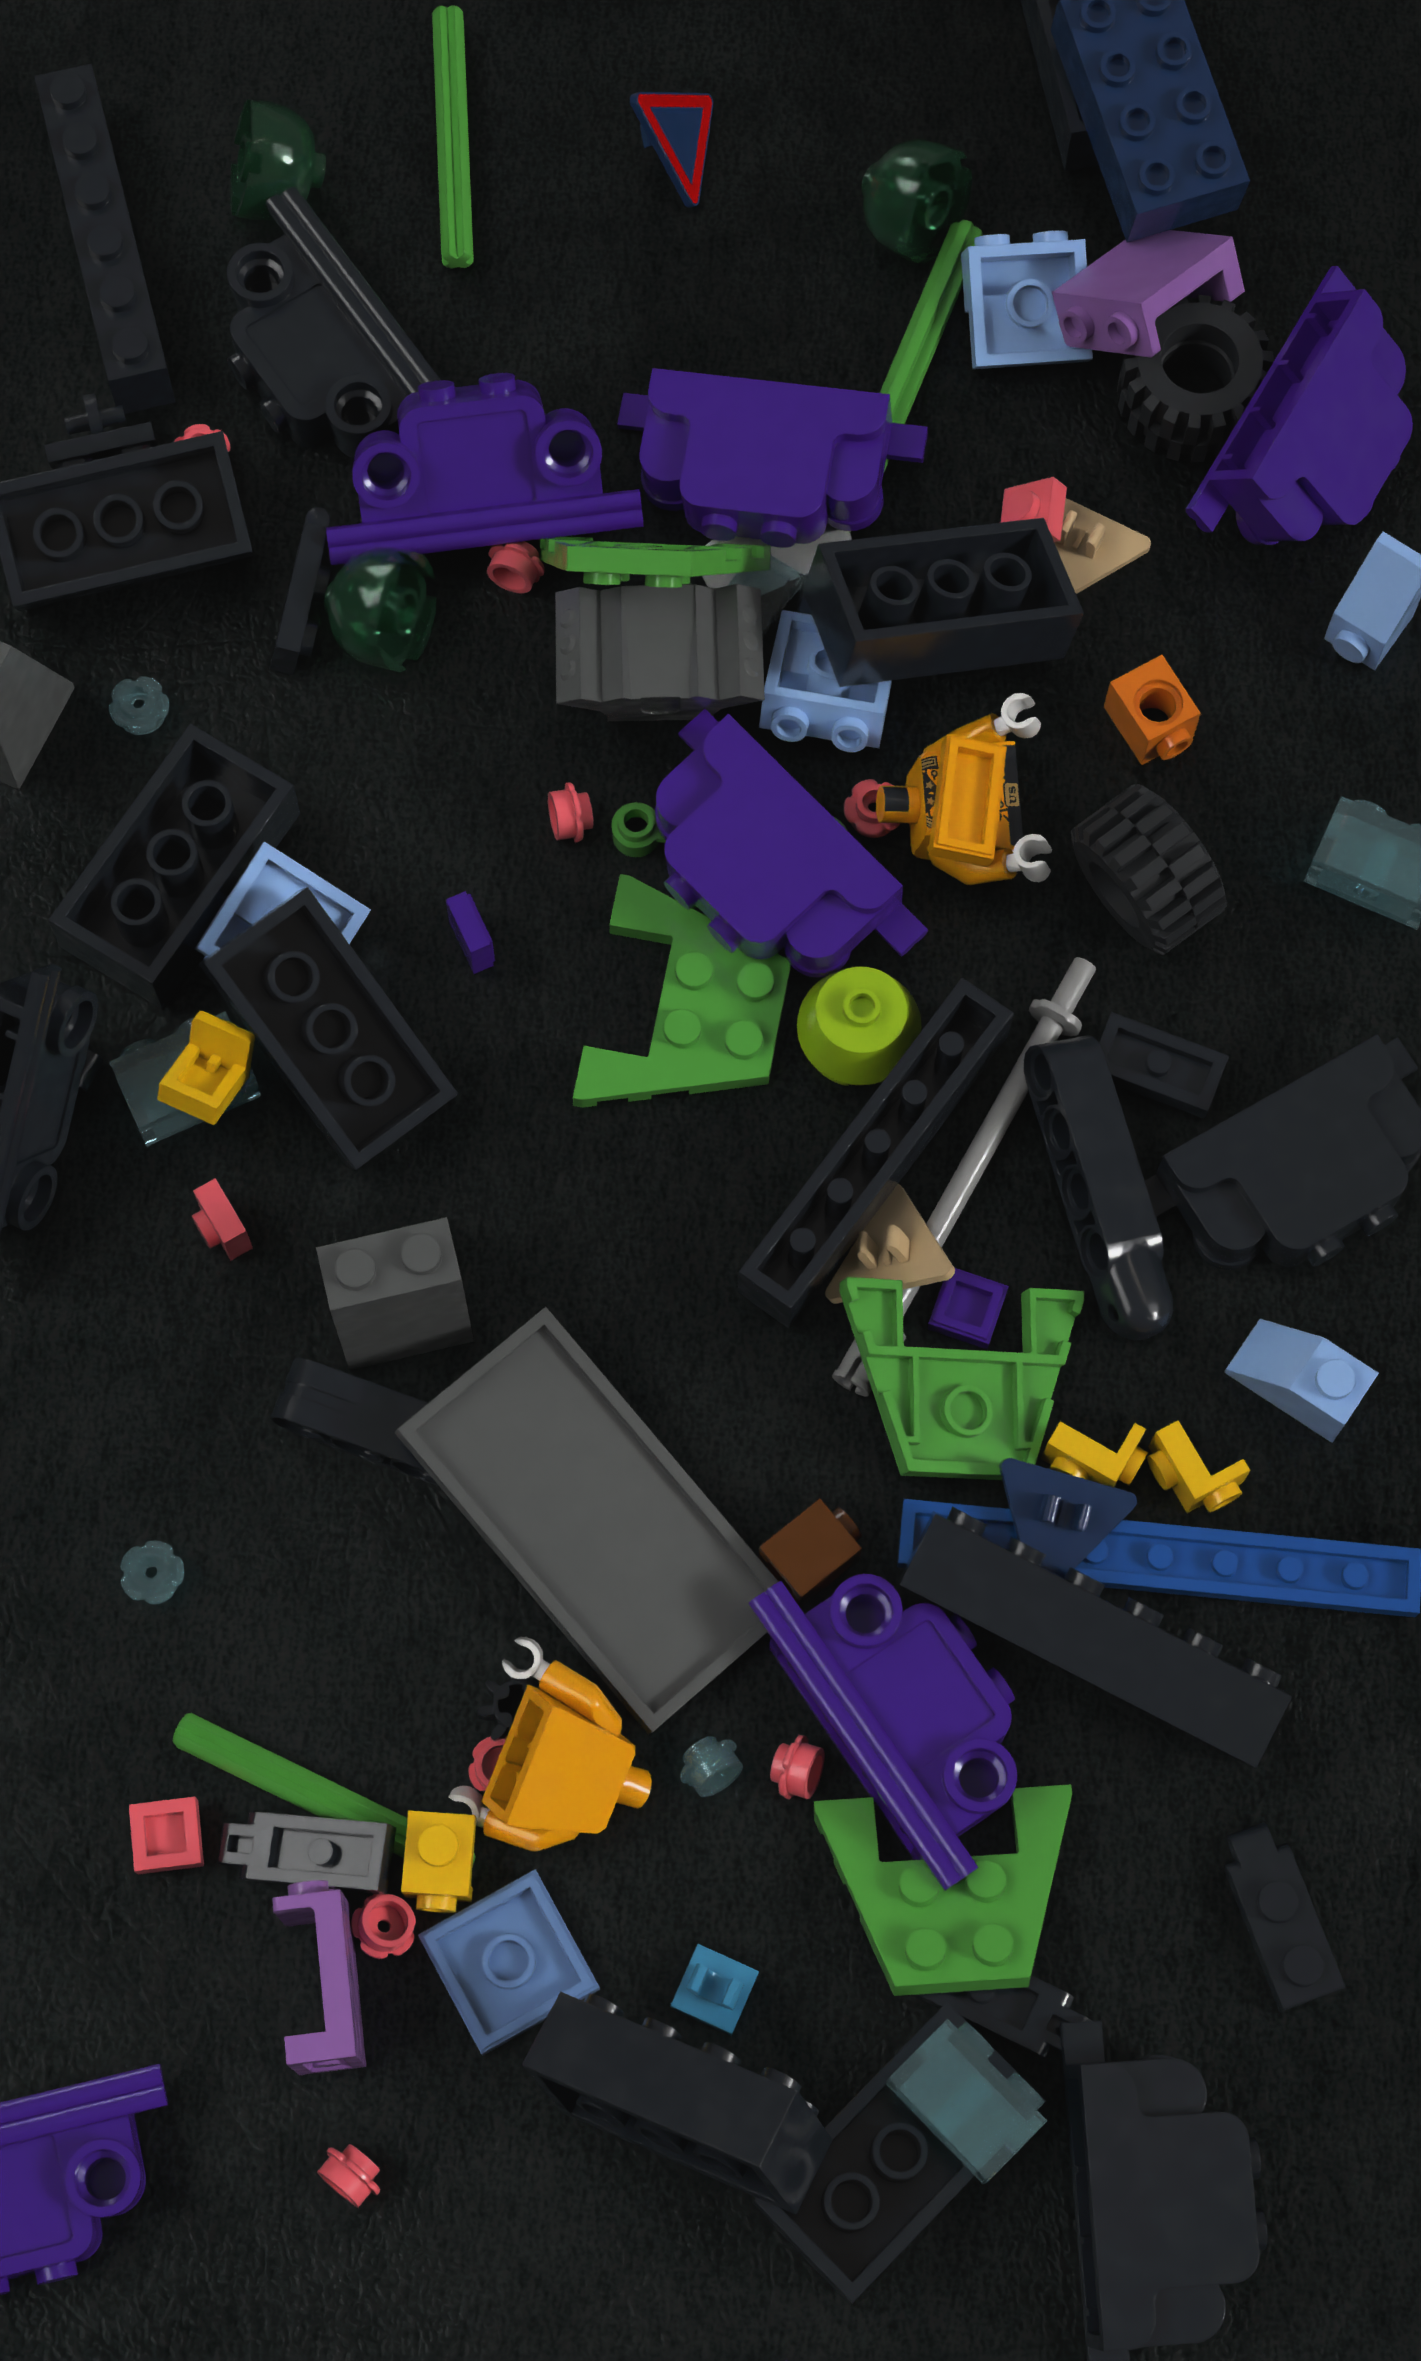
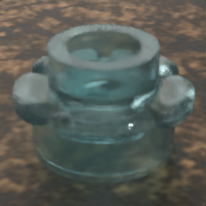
[109,676,169,735]
[120,1540,185,1605]
[680,1736,743,1797]

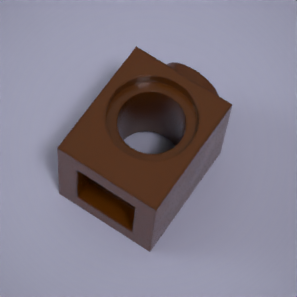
[758,1499,862,1608]

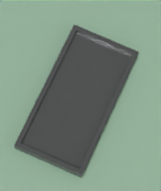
[395,1307,778,1734]

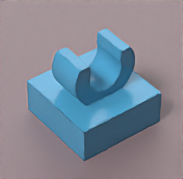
[670,1944,759,2036]

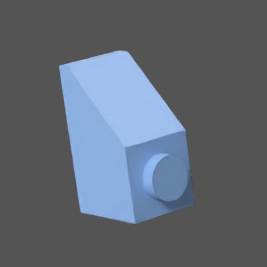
[1324,532,1421,670]
[1224,1319,1379,1443]

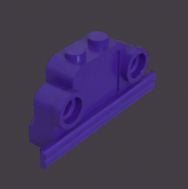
[1185,266,1413,545]
[617,368,928,548]
[326,373,644,565]
[655,709,928,978]
[748,1574,1017,1891]
[0,2064,168,2295]

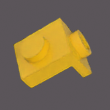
[157,1011,255,1125]
[1147,1420,1251,1513]
[1041,1421,1148,1487]
[401,1810,477,1913]

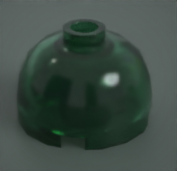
[229,99,326,221]
[862,139,972,264]
[324,547,437,673]

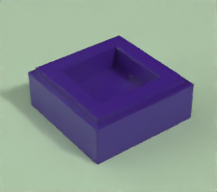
[446,891,495,974]
[927,1268,1009,1349]

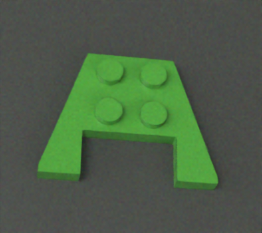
[538,536,771,588]
[573,874,791,1108]
[839,1277,1084,1480]
[814,1784,1072,1996]

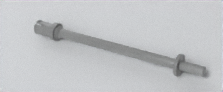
[832,957,1096,1397]

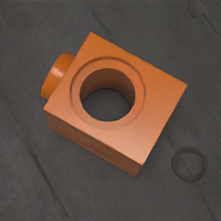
[1104,655,1201,765]

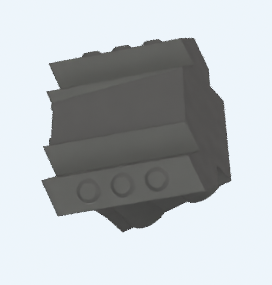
[555,584,765,721]

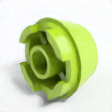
[797,966,922,1086]

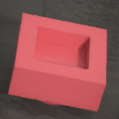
[1000,477,1067,542]
[191,1178,253,1260]
[129,1796,204,1875]

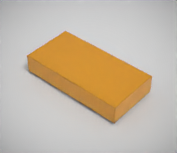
[928,734,1007,867]

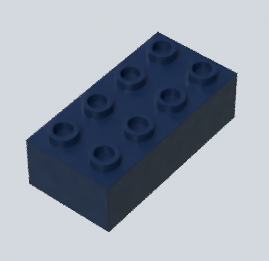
[1050,0,1250,243]

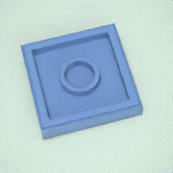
[418,1869,600,2056]

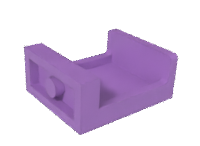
[1052,230,1245,358]
[272,1880,366,2075]

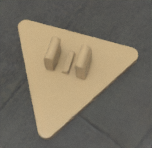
[1054,498,1151,594]
[825,1184,955,1304]

